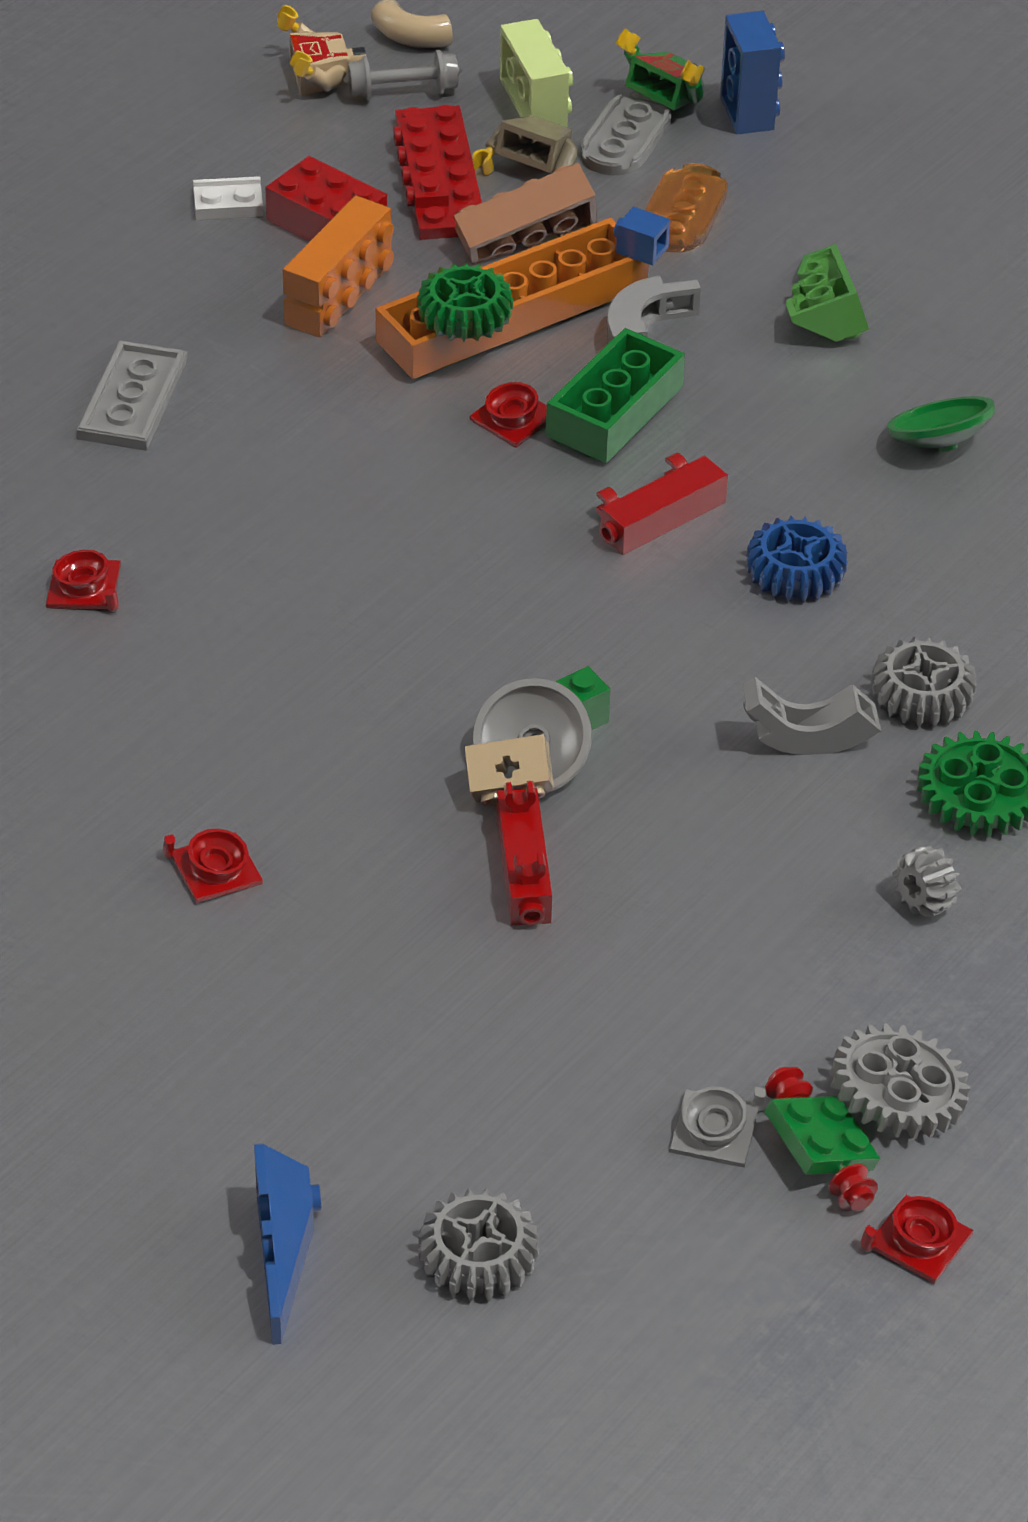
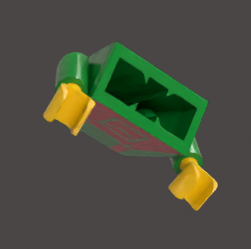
[615,28,705,110]

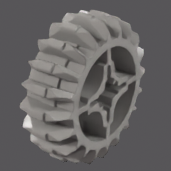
[871,636,977,728]
[418,1187,539,1302]

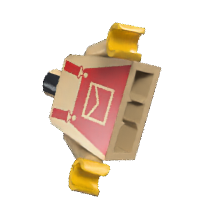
[277,5,366,95]

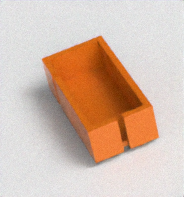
[283,195,394,338]

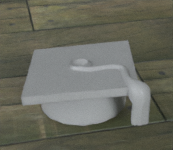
[670,1086,767,1168]

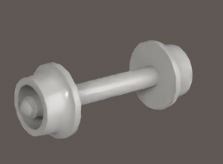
[344,50,462,100]

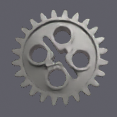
[830,1023,971,1139]

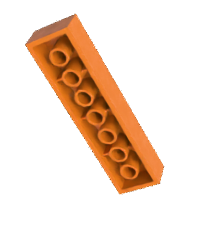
[375,217,649,379]

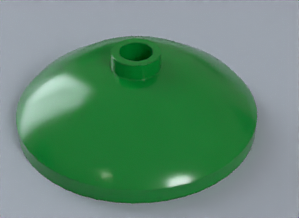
[887,396,996,452]

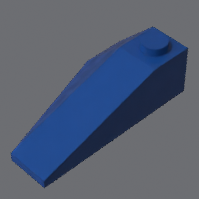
[254,1144,322,1345]

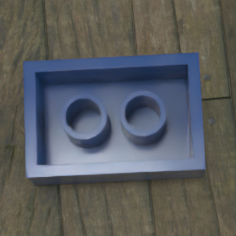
[720,11,785,135]

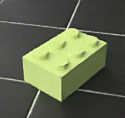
[500,19,573,128]

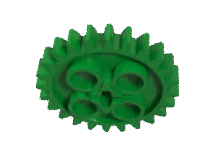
[917,731,1028,837]

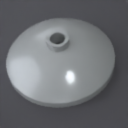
[473,678,592,793]

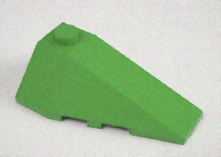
[786,244,870,342]

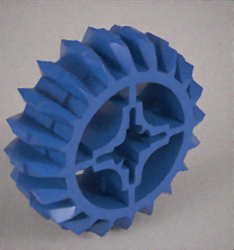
[746,515,848,603]

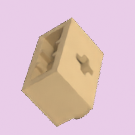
[465,734,555,806]

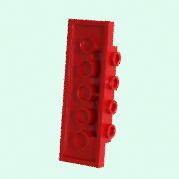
[393,105,482,240]

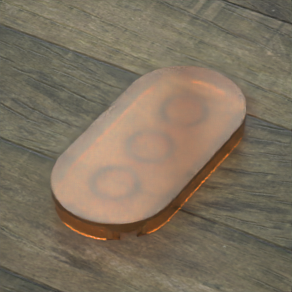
[645,163,728,253]

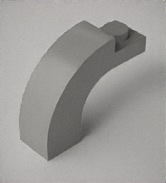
[606,275,701,345]
[742,676,881,755]

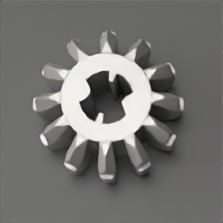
[892,845,962,917]

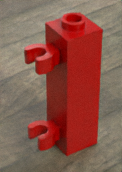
[596,453,728,555]
[497,781,552,926]

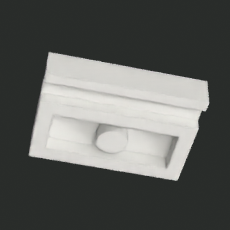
[193,176,263,220]

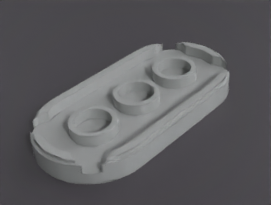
[581,91,671,175]

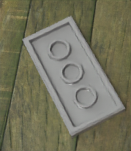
[77,340,188,451]

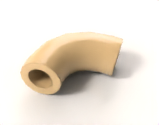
[371,0,453,48]

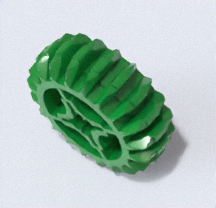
[417,262,513,342]

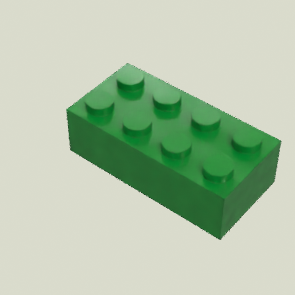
[546,328,685,463]

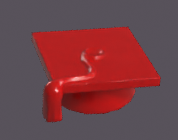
[469,382,547,448]
[46,549,121,612]
[163,828,263,903]
[860,1194,974,1284]

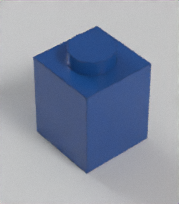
[614,206,670,266]

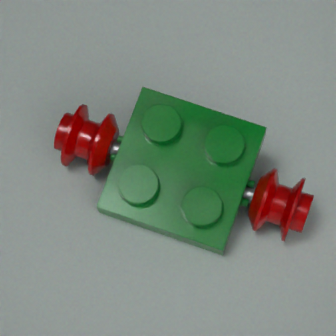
[764,1067,881,1211]

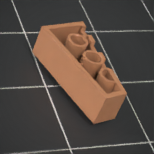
[454,162,597,264]

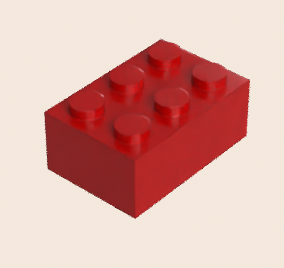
[265,156,387,242]

